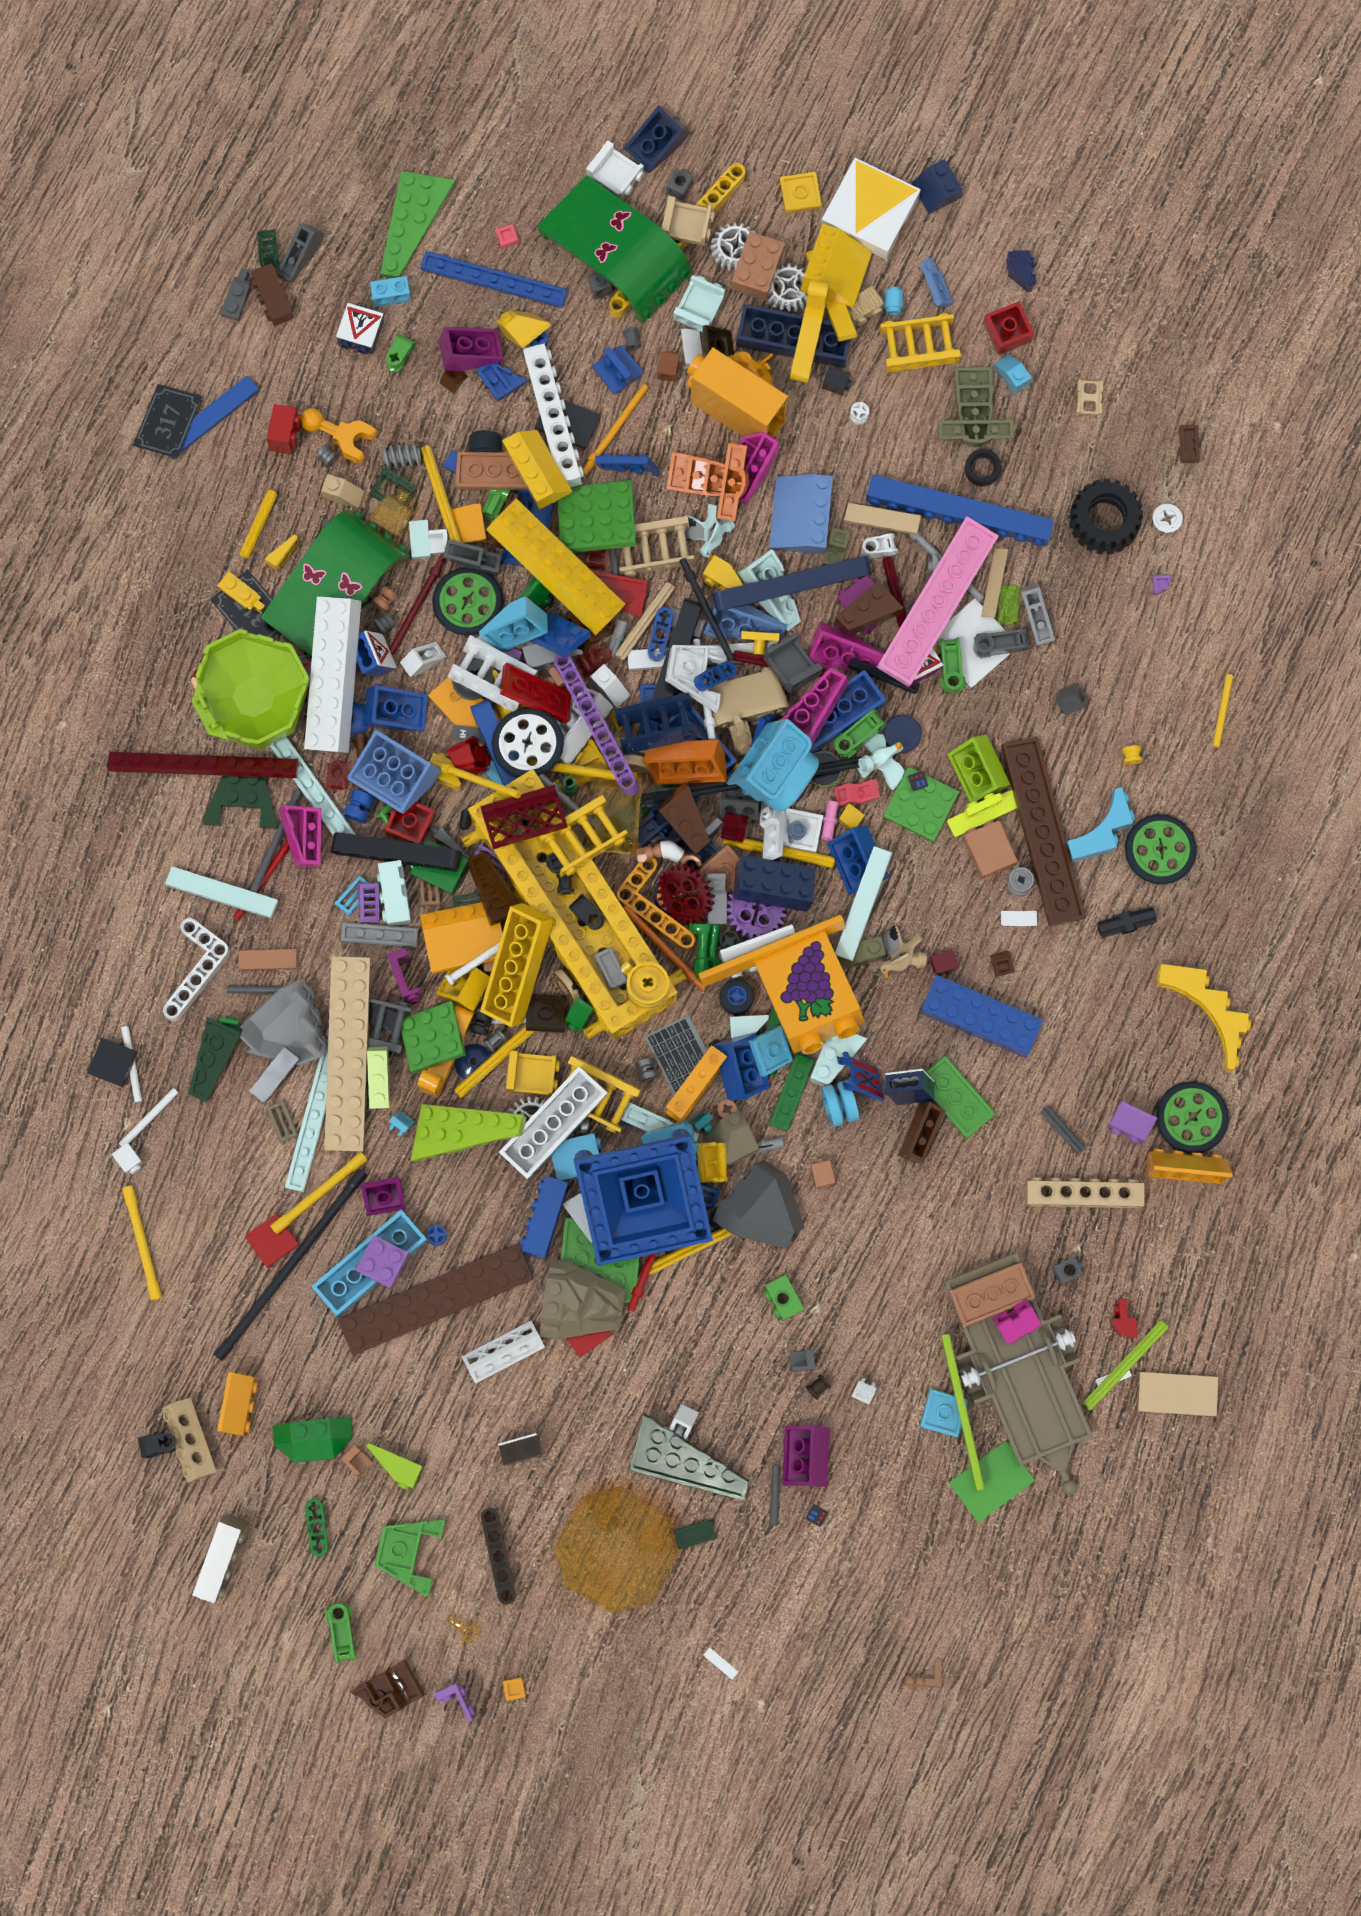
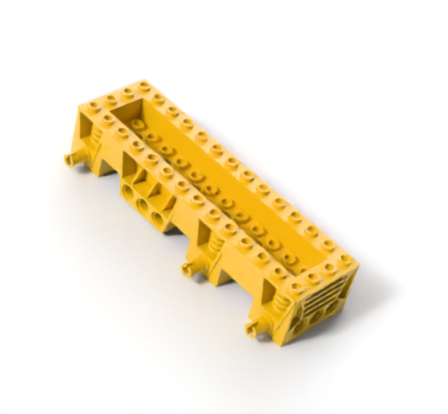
[460,769,687,1042]

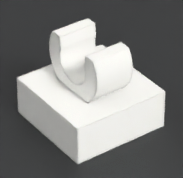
[851,1378,877,1404]

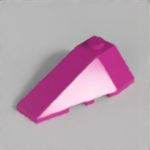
[808,621,885,670]

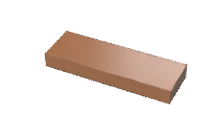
[239,949,297,971]

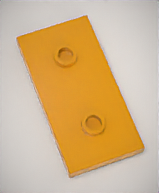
[428,678,501,746]

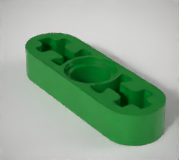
[305,1499,329,1557]

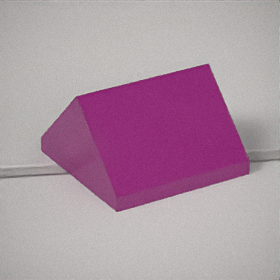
[360,1177,406,1216]

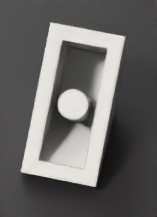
[400,642,447,677]
[590,664,630,708]
[670,1404,699,1439]

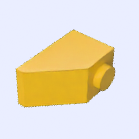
[429,752,462,791]

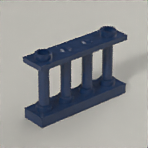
[614,692,698,755]

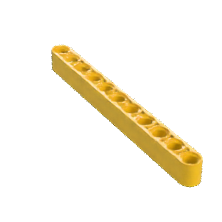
[609,163,745,318]

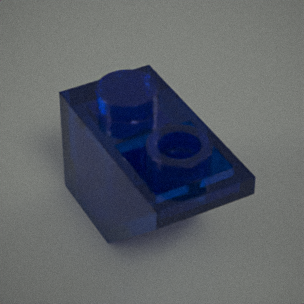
[1006,250,1036,292]

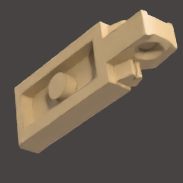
[729,714,752,757]

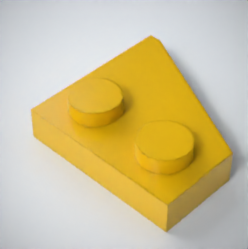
[568,739,609,788]

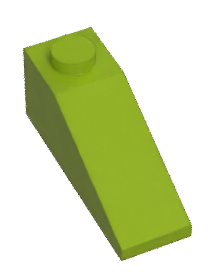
[367,1443,423,1490]

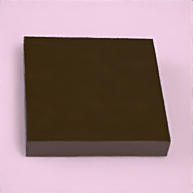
[526,994,566,1033]

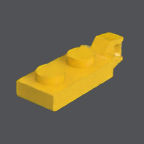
[217,572,266,614]

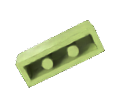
[367,1046,390,1108]

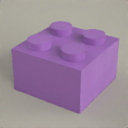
[355,1235,410,1290]

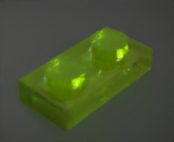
[998,585,1019,625]

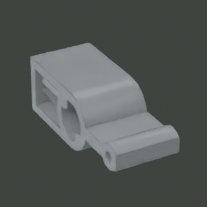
[703,873,727,924]

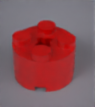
[447,736,490,780]

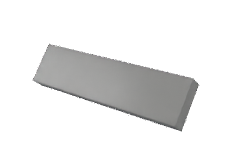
[341,922,419,948]

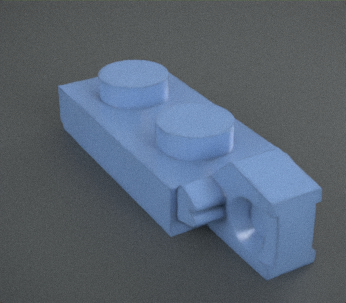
[920,258,953,307]

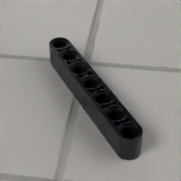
[652,598,702,723]
[330,832,462,872]

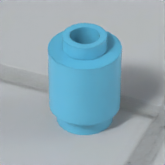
[884,287,903,316]

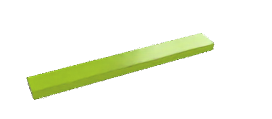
[941,1334,984,1491]

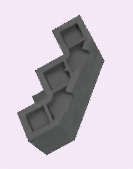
[712,1160,805,1249]

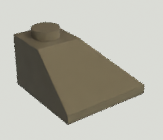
[707,1110,759,1167]

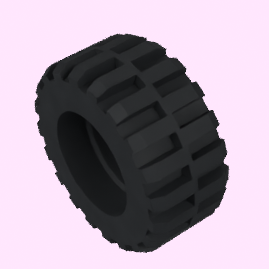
[1069,479,1143,555]

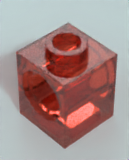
[326,760,348,790]

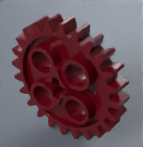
[656,863,715,925]

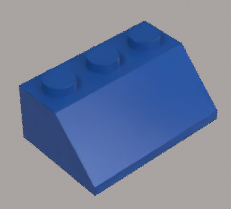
[827,825,889,895]
[714,1033,770,1100]

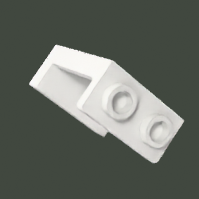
[586,141,645,200]

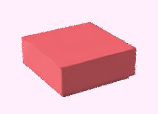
[495,224,519,248]

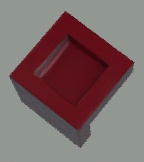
[721,812,748,843]
[929,949,959,977]

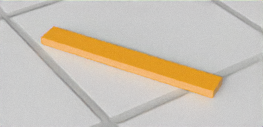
[698,915,845,987]

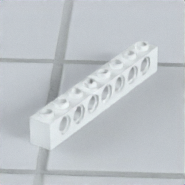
[523,343,584,487]

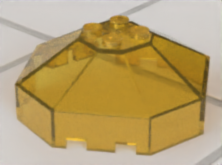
[554,1486,679,1614]

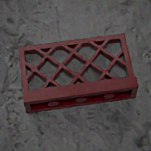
[480,785,568,849]

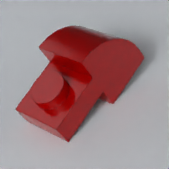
[1110,1298,1138,1339]

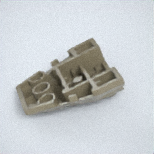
[540,1259,626,1340]

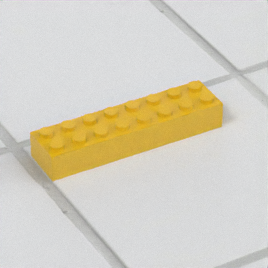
[486,498,625,635]

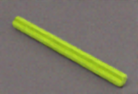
[1083,1320,1169,1410]

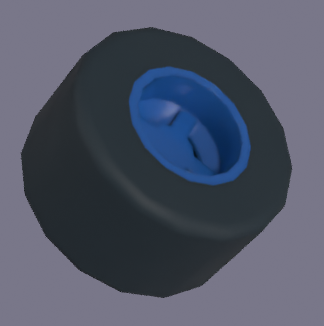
[469,430,503,452]
[719,979,754,1016]

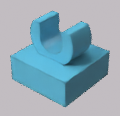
[389,1110,415,1136]

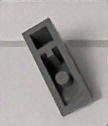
[277,223,325,282]

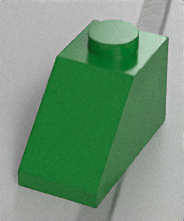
[565,998,594,1033]

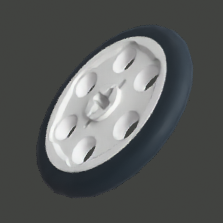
[492,708,564,777]

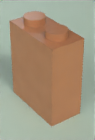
[963,820,1018,880]

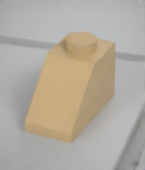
[321,474,364,509]

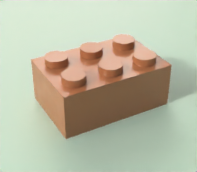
[731,231,785,301]

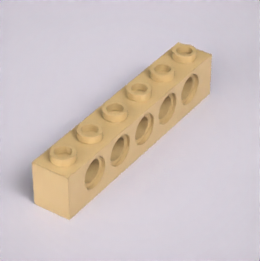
[1026,1178,1144,1209]

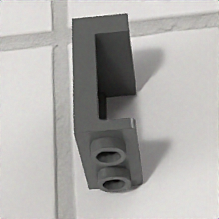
[763,634,823,694]

